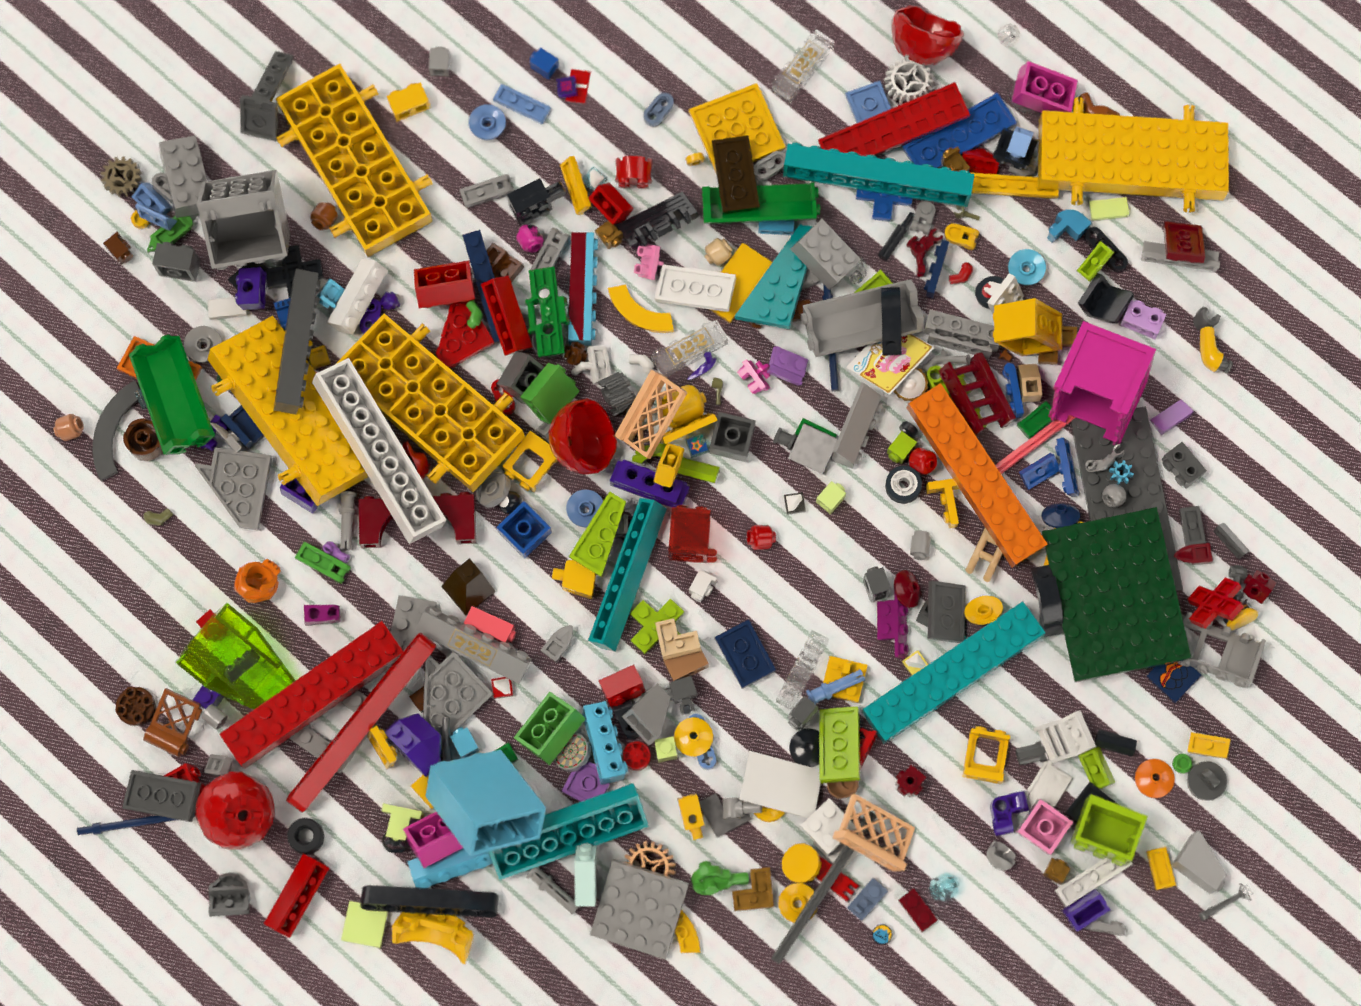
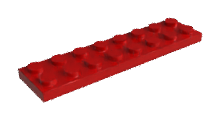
[818,82,970,156]

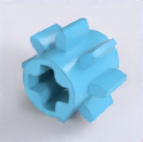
[1109,460,1134,484]

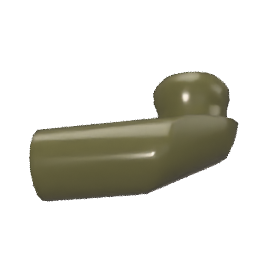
[143,508,173,526]

